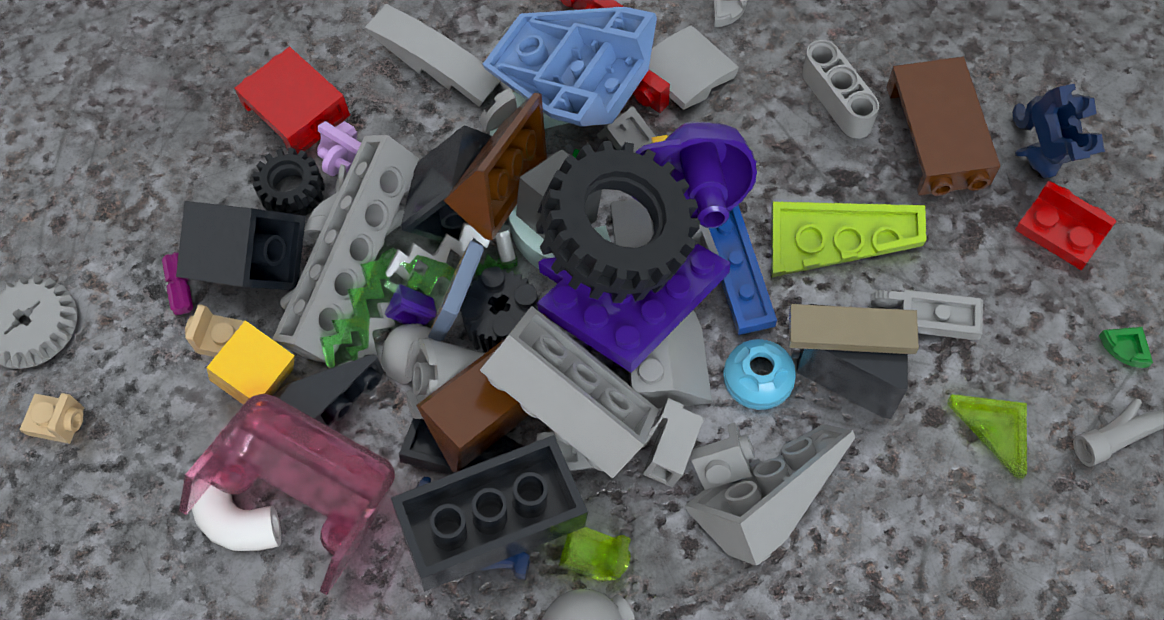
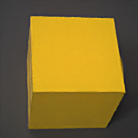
[206,320,295,415]

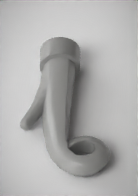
[1073,398,1164,467]

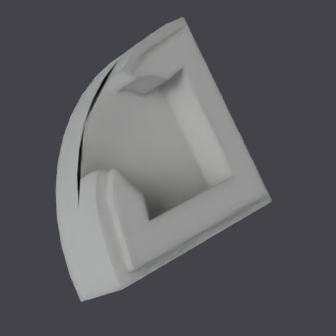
[713,0,748,27]
[480,88,517,133]

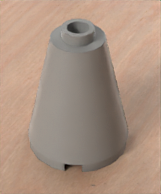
[405,338,485,419]

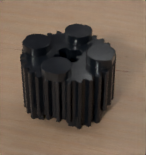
[460,266,539,353]

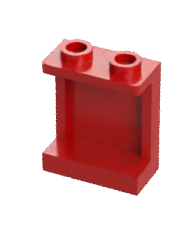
[234,46,351,155]

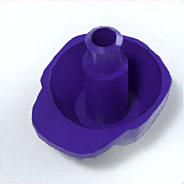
[632,122,757,228]

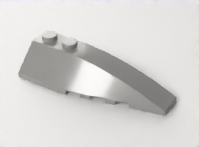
[610,200,712,408]

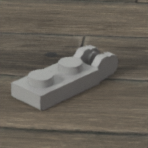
[870,290,983,341]

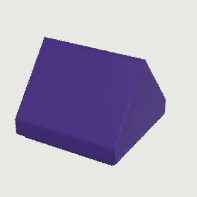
[385,284,437,325]

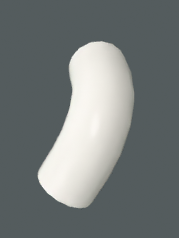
[188,473,282,551]

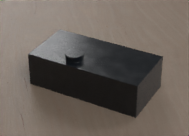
[391,435,588,592]

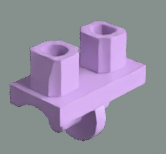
[317,121,361,176]

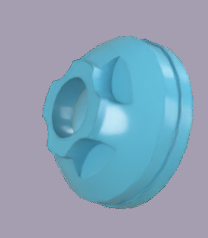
[723,339,796,410]

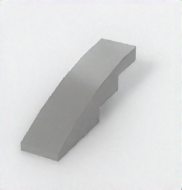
[364,4,501,107]

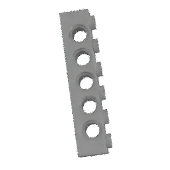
[272,135,419,363]

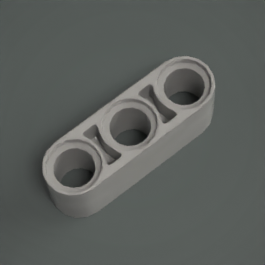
[802,39,879,139]

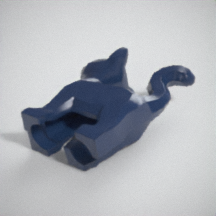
[1012,84,1105,178]

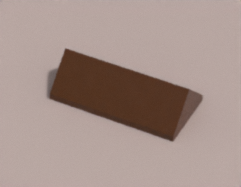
[444,93,547,240]
[416,313,553,473]

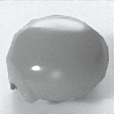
[381,323,434,384]

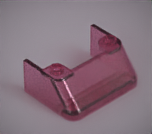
[179,394,395,595]

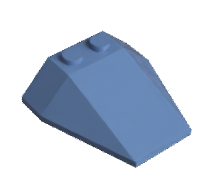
[483,7,657,126]

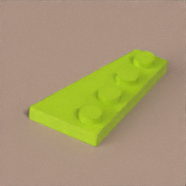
[771,201,926,278]

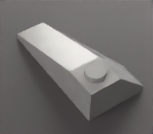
[685,424,855,566]

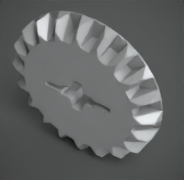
[0,275,77,369]

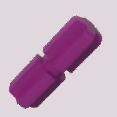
[162,252,193,315]

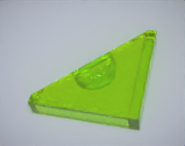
[948,394,1027,479]

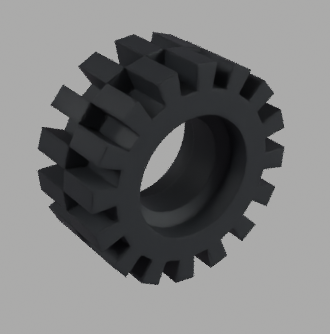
[252,148,325,216]

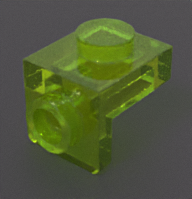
[559,527,631,582]

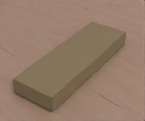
[789,304,919,354]

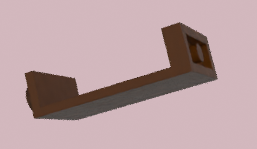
[886,56,1000,196]

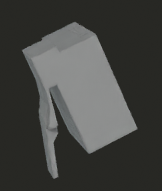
[642,398,704,487]

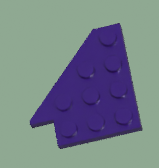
[537,244,730,373]

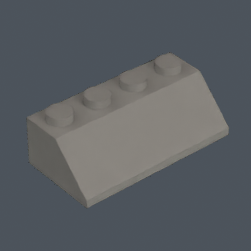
[480,306,659,478]

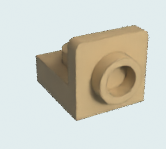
[185,304,244,357]
[20,393,84,444]

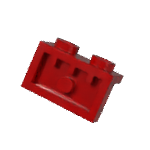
[1015,181,1116,271]

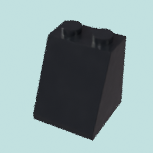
[401,125,492,242]
[176,201,306,290]
[791,304,908,419]

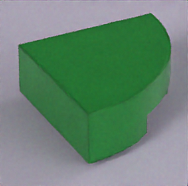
[1099,327,1153,368]

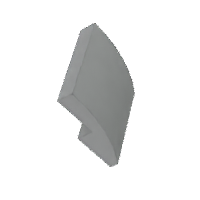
[649,25,739,110]

